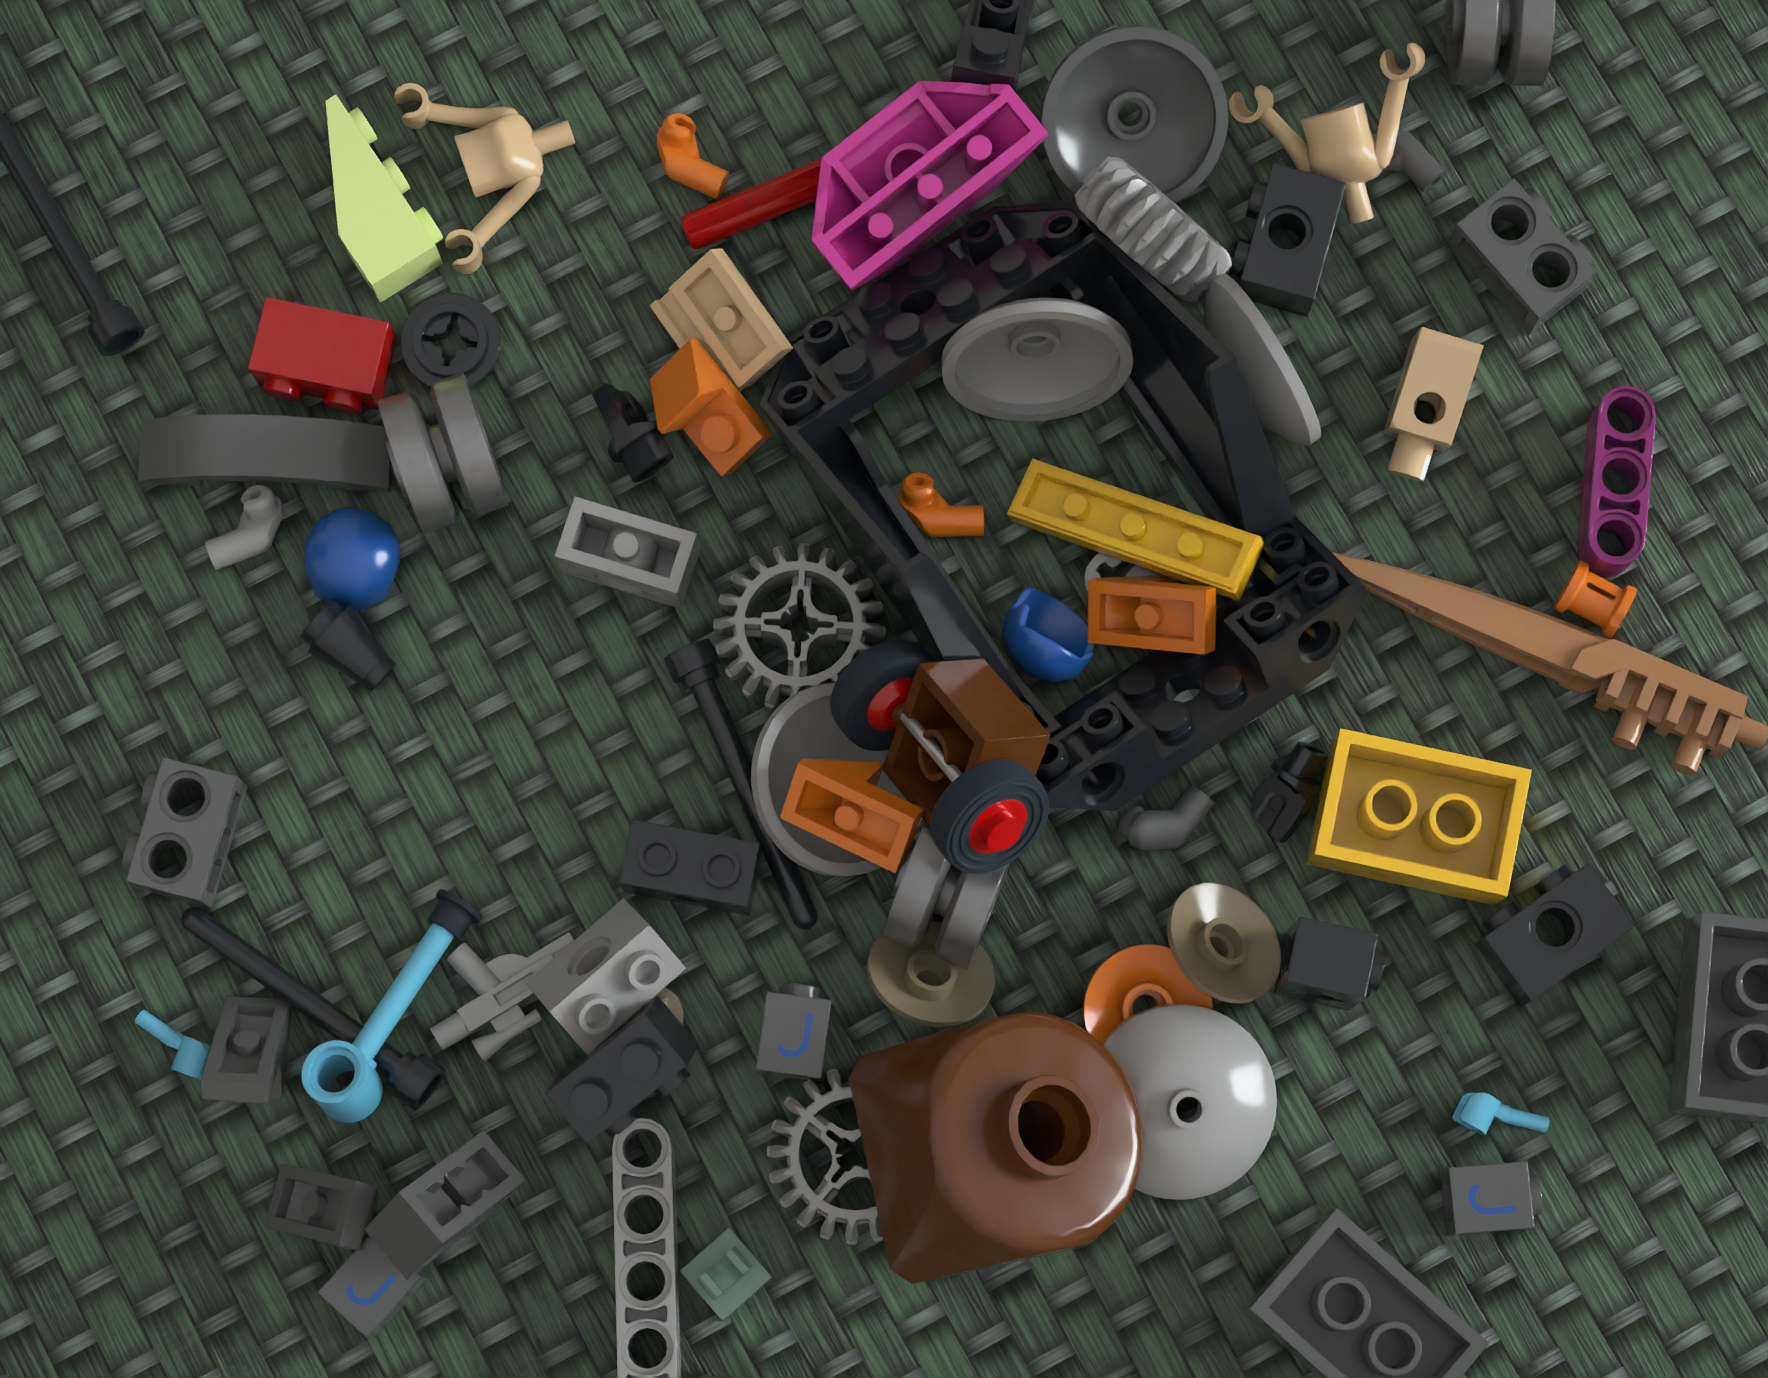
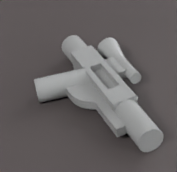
[430,932,575,1062]

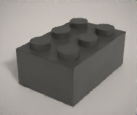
[1669,911,1768,1125]
[1242,1208,1490,1378]

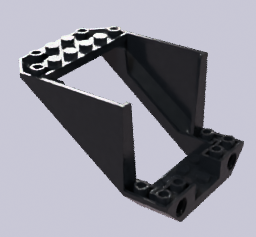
[760,202,1367,811]

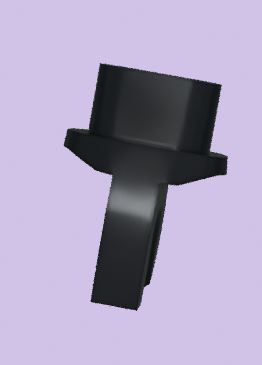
[592,383,674,482]
[1252,741,1329,843]

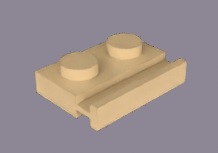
[649,248,793,392]

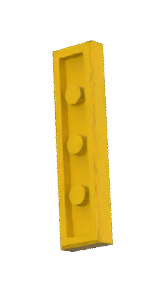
[1007,458,1264,601]

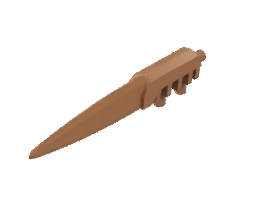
[1332,552,1768,775]

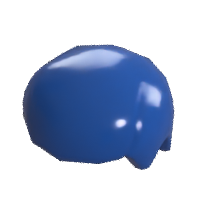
[304,507,400,611]
[1002,587,1096,683]

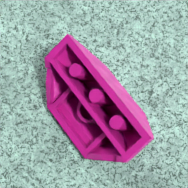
[811,81,1048,291]

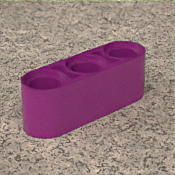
[1577,386,1656,578]

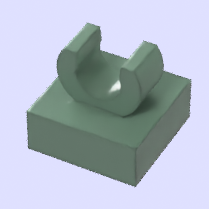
[680,1228,773,1321]

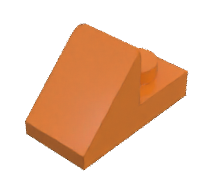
[650,338,773,477]
[1088,575,1216,655]
[780,758,924,874]

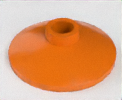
[1083,944,1212,1043]

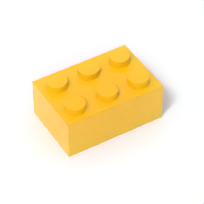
[1306,728,1532,906]

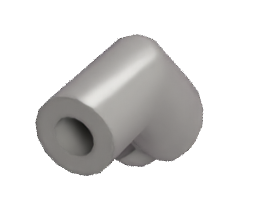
[205,485,283,571]

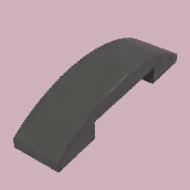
[137,414,392,492]

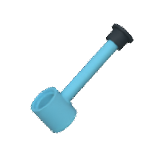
[301,889,483,1123]

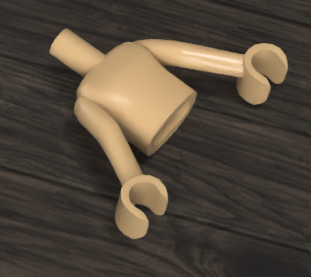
[1228,42,1425,224]
[394,83,575,274]

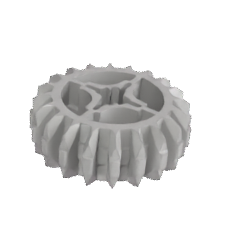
[1075,156,1232,303]
[713,543,886,711]
[767,1068,883,1245]

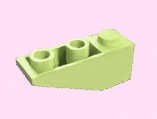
[325,95,444,303]

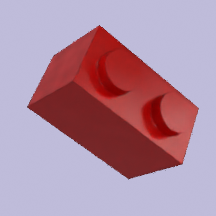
[248,297,397,414]

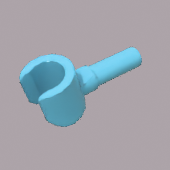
[135,1010,211,1080]
[1453,1092,1549,1135]

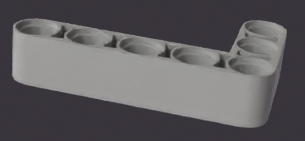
[612,1118,681,1378]

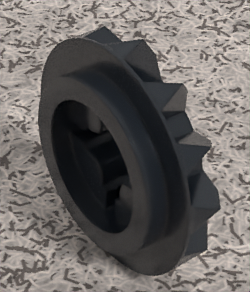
[401,293,502,390]

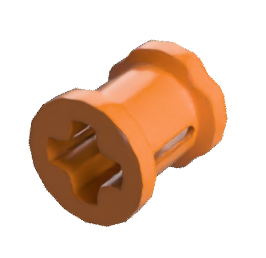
[1553,559,1637,639]

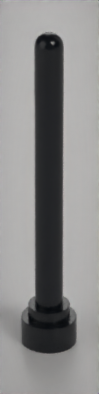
[0,109,145,356]
[664,639,818,930]
[181,907,446,1111]

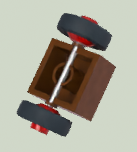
[830,639,1051,874]

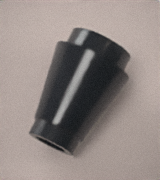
[300,599,397,692]

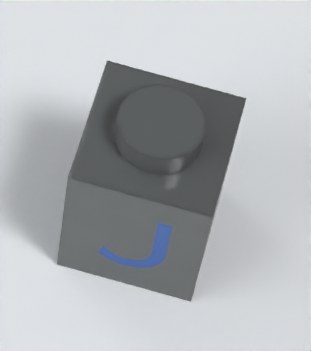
[756,983,833,1083]
[1439,1161,1543,1236]
[318,1236,428,1338]

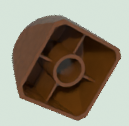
[849,1012,1144,1284]

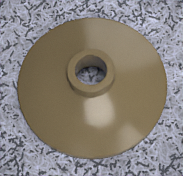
[1167,883,1281,1003]
[867,920,995,1027]

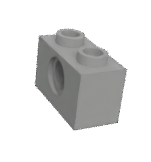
[555,496,701,609]
[525,898,686,1055]

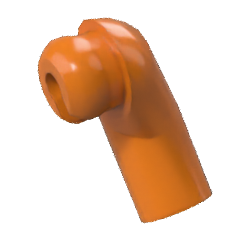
[656,113,729,200]
[898,472,984,538]

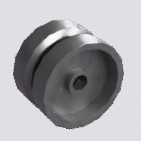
[1445,0,1555,86]
[378,372,509,533]
[882,823,1010,970]

